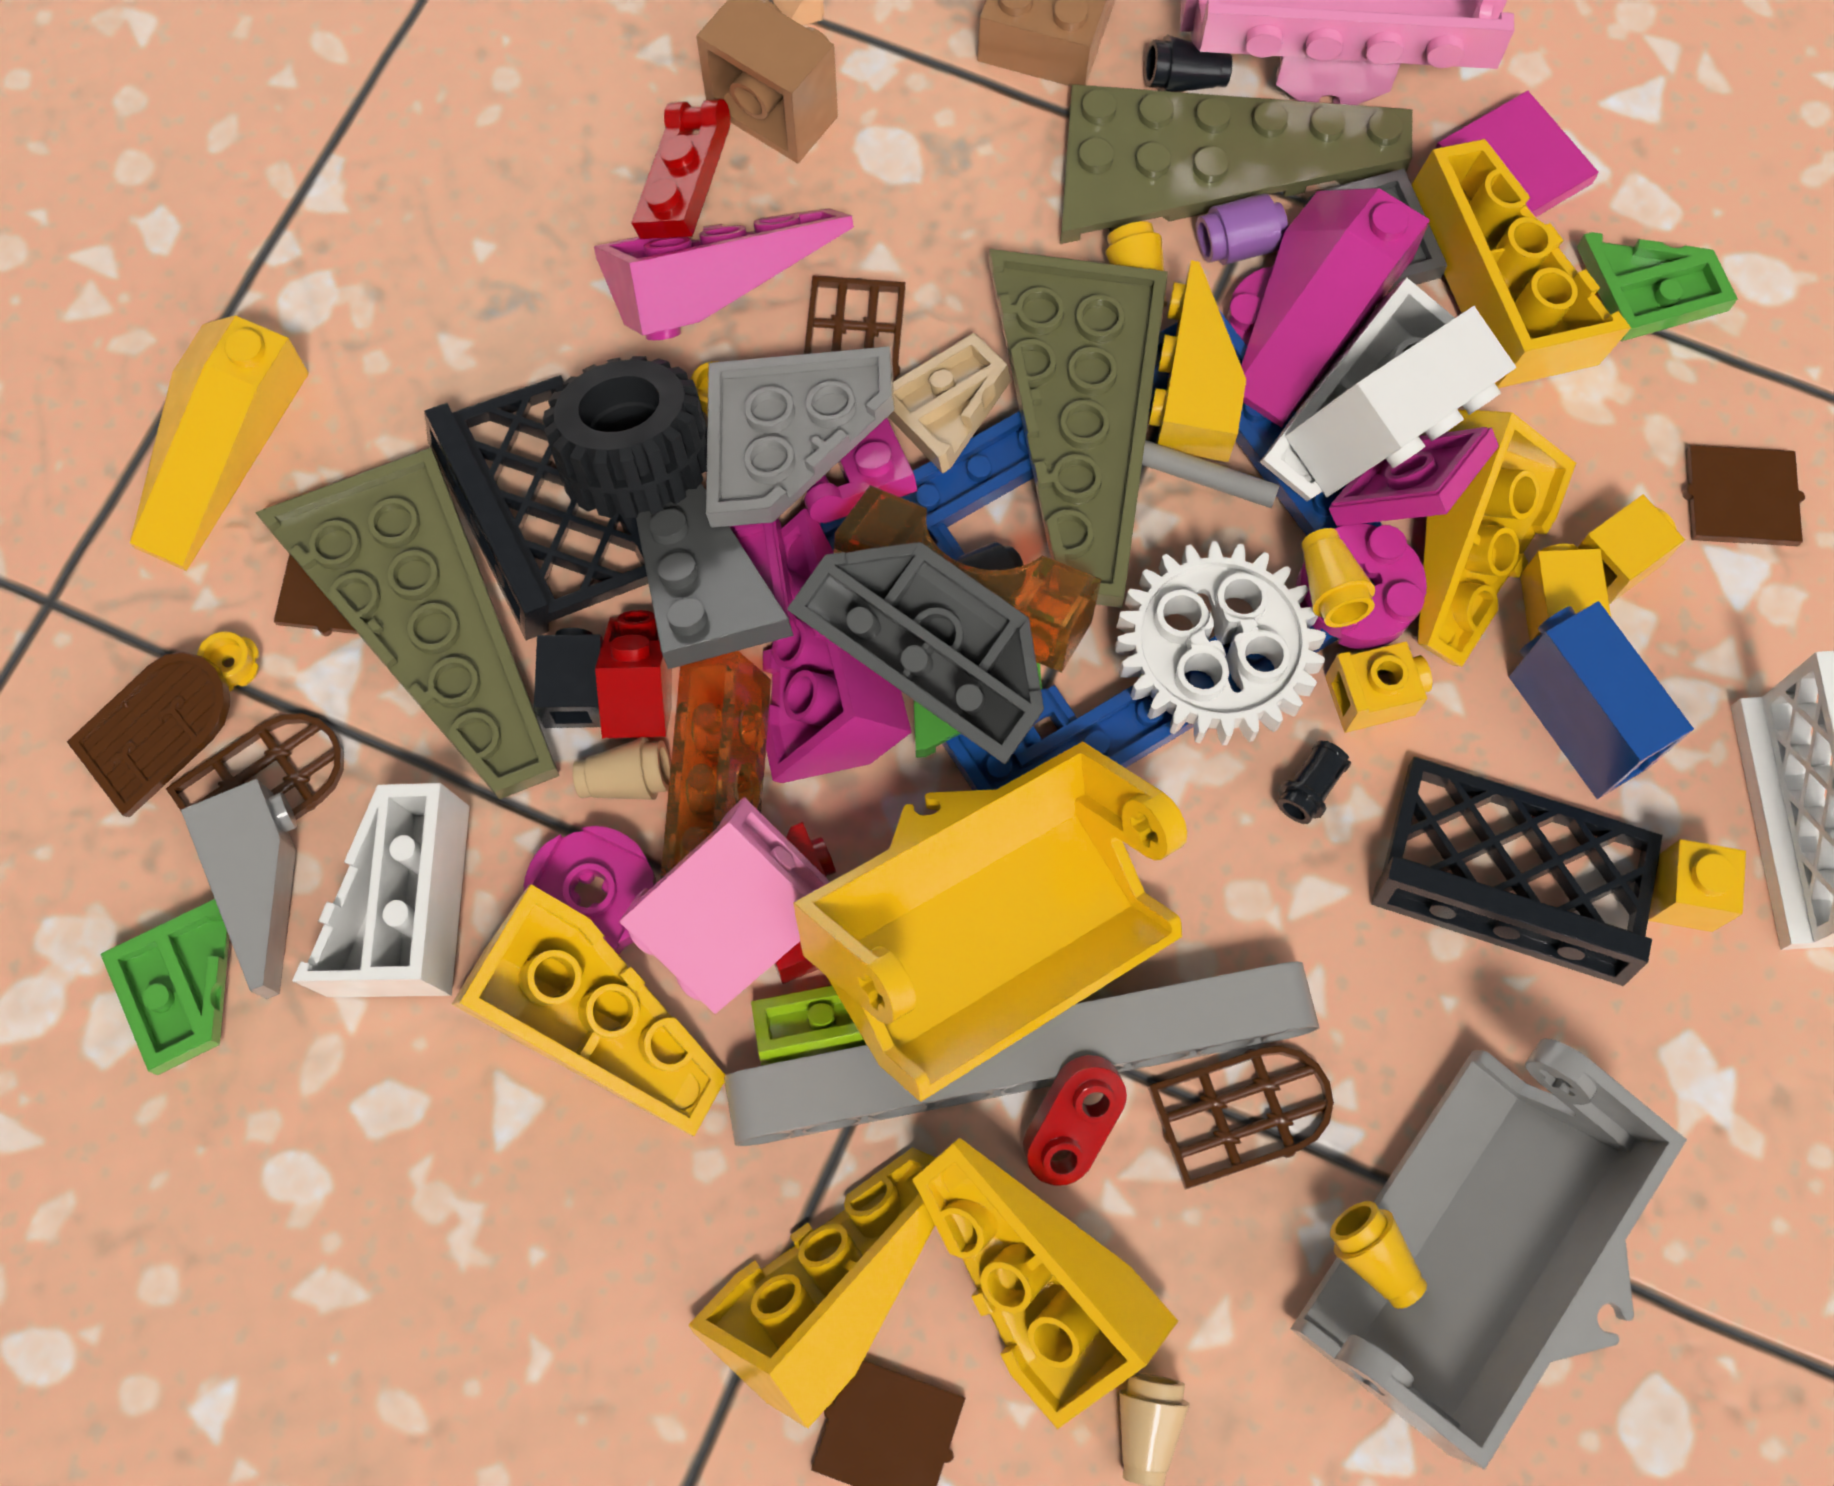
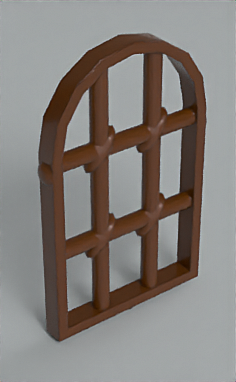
[804,276,906,382]
[166,713,344,820]
[1148,1046,1334,1190]

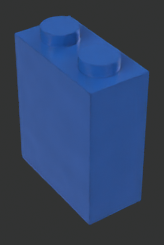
[1509,601,1694,800]

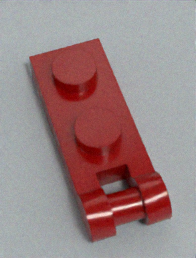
[631,99,731,239]

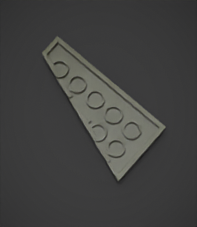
[1060,84,1412,244]

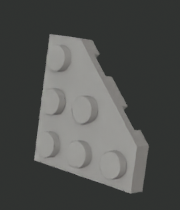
[706,346,894,528]

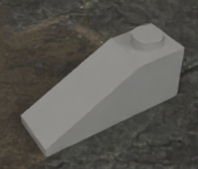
[181,779,297,999]

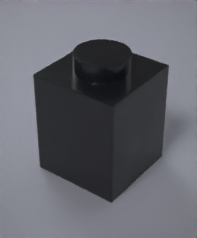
[534,628,603,728]

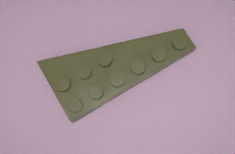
[989,249,1168,608]
[255,448,559,800]

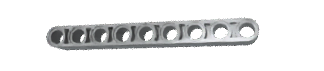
[724,962,1319,1146]

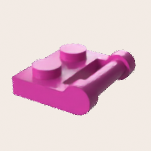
[804,418,918,523]

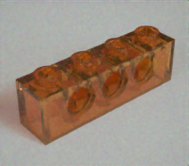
[660,651,771,880]

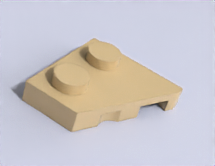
[888,333,1011,473]

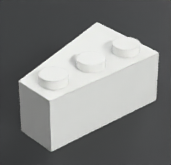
[1285,306,1517,497]
[292,783,470,997]

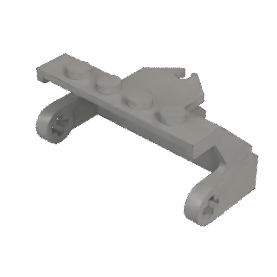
[1290,1038,1687,1470]

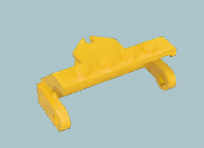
[793,741,1188,1102]

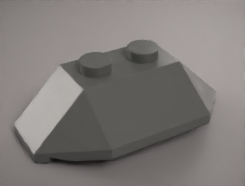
[787,542,1044,764]

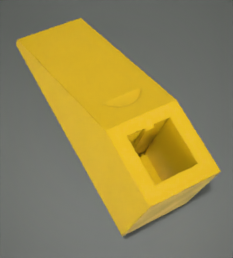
[1149,260,1246,462]

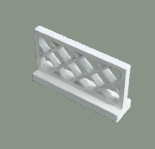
[1731,651,1834,950]

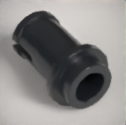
[1277,740,1351,824]

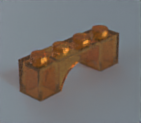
[834,485,1102,673]

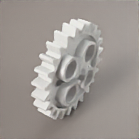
[1115,541,1326,745]

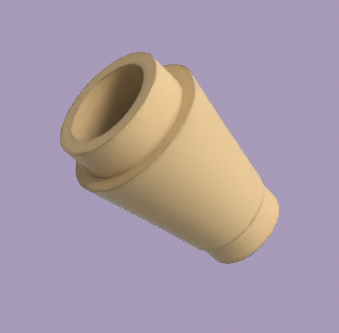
[573,737,672,800]
[1119,1373,1190,1486]

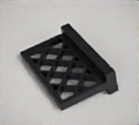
[424,375,649,640]
[1371,757,1663,986]

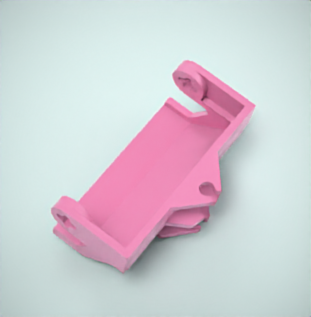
[1180,0,1515,105]

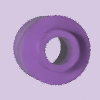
[1196,193,1288,265]

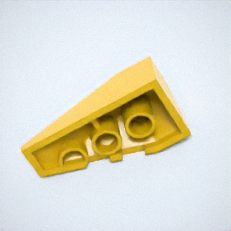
[130,315,309,571]
[1417,409,1576,667]
[452,884,726,1136]
[912,1137,1179,1429]
[688,1147,937,1429]

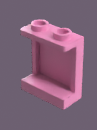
[619,797,830,1014]

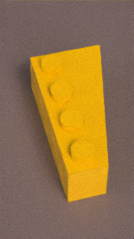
[1412,139,1631,388]

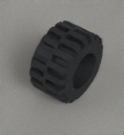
[543,356,707,518]

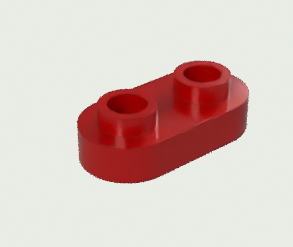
[1023,1055,1127,1186]

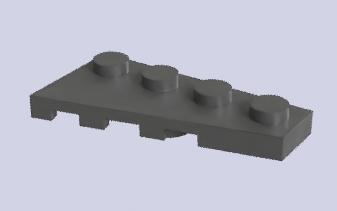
[636,483,794,669]

